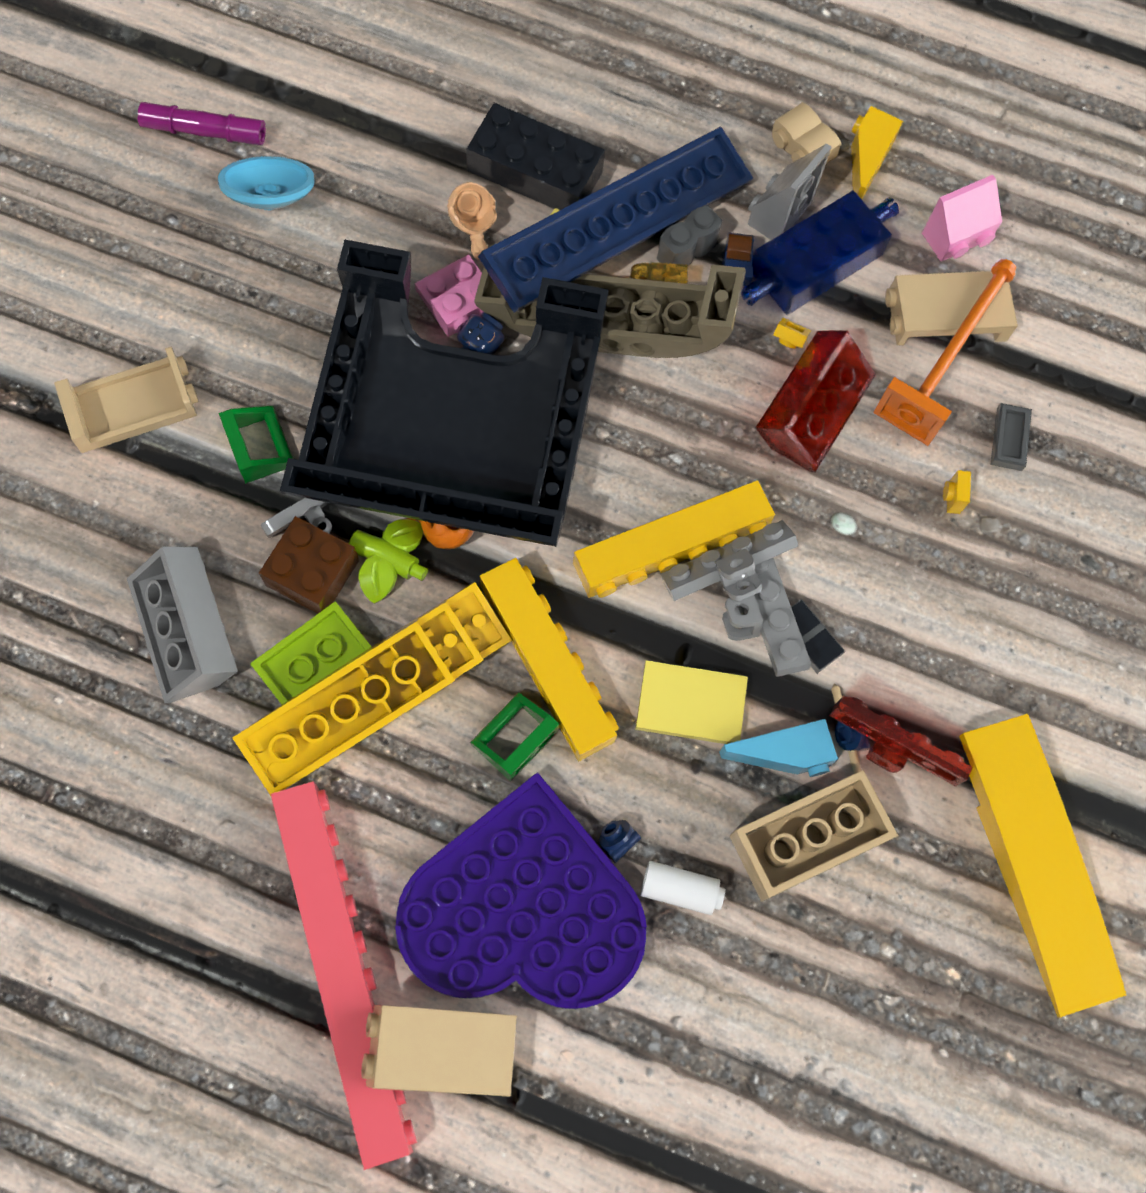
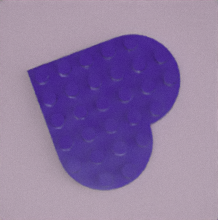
[395,772,647,1009]

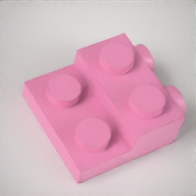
[415,254,483,337]

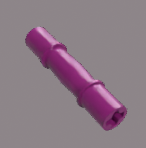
[138,102,266,146]

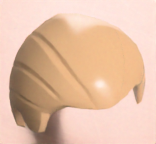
[447,182,497,260]

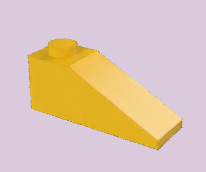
[851,106,903,206]

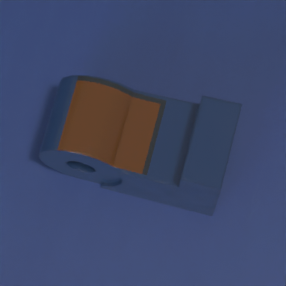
[722,232,754,294]

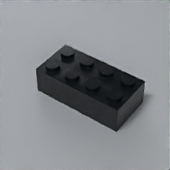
[466,102,605,210]

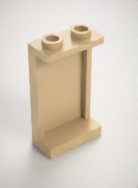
[885,271,1018,346]
[54,347,199,453]
[361,1005,517,1096]

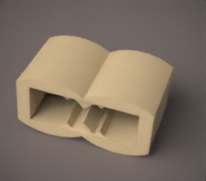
[772,102,841,164]

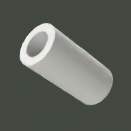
[640,860,725,915]

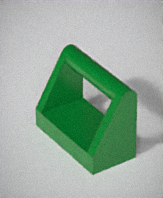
[219,406,294,483]
[470,692,560,782]

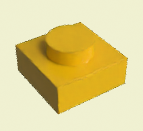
[773,318,811,349]
[943,470,971,514]

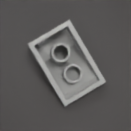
[748,143,832,244]

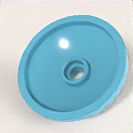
[218,156,315,210]

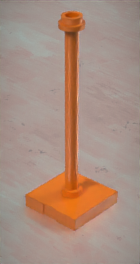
[873,259,1016,446]

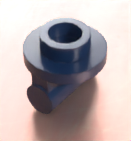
[835,714,871,751]
[599,820,641,863]

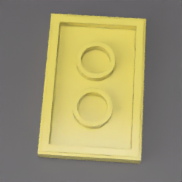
[635,660,748,744]

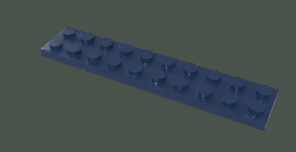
[478,126,753,313]

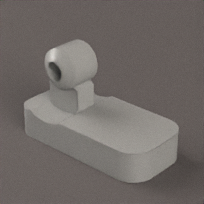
[261,498,332,538]

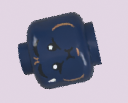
[457,312,505,355]

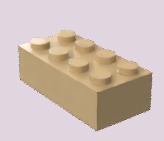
[729,770,898,902]

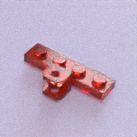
[829,696,973,787]

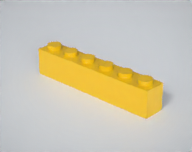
[573,480,775,598]
[480,558,619,762]

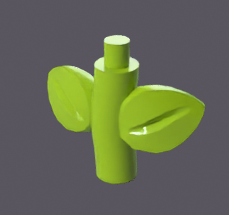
[349,519,428,604]

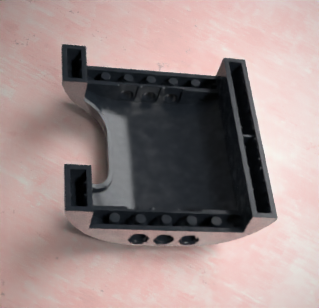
[280,239,609,547]

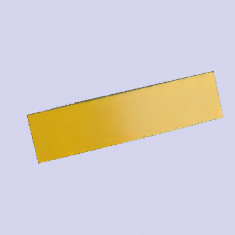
[232,582,512,796]
[959,714,1127,1017]

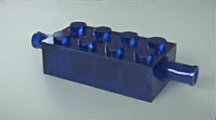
[741,190,899,315]

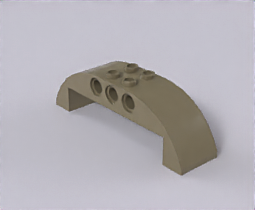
[474,245,746,358]

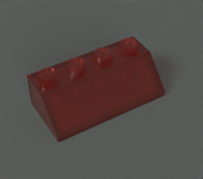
[755,330,876,472]

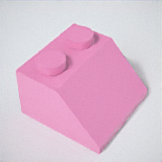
[922,174,1002,262]

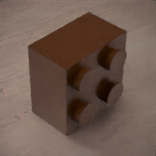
[259,516,359,614]

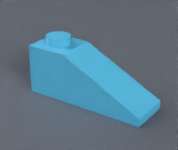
[719,719,838,777]

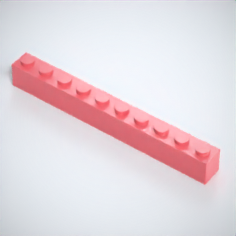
[271,781,417,1170]

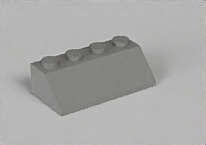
[127,546,238,703]

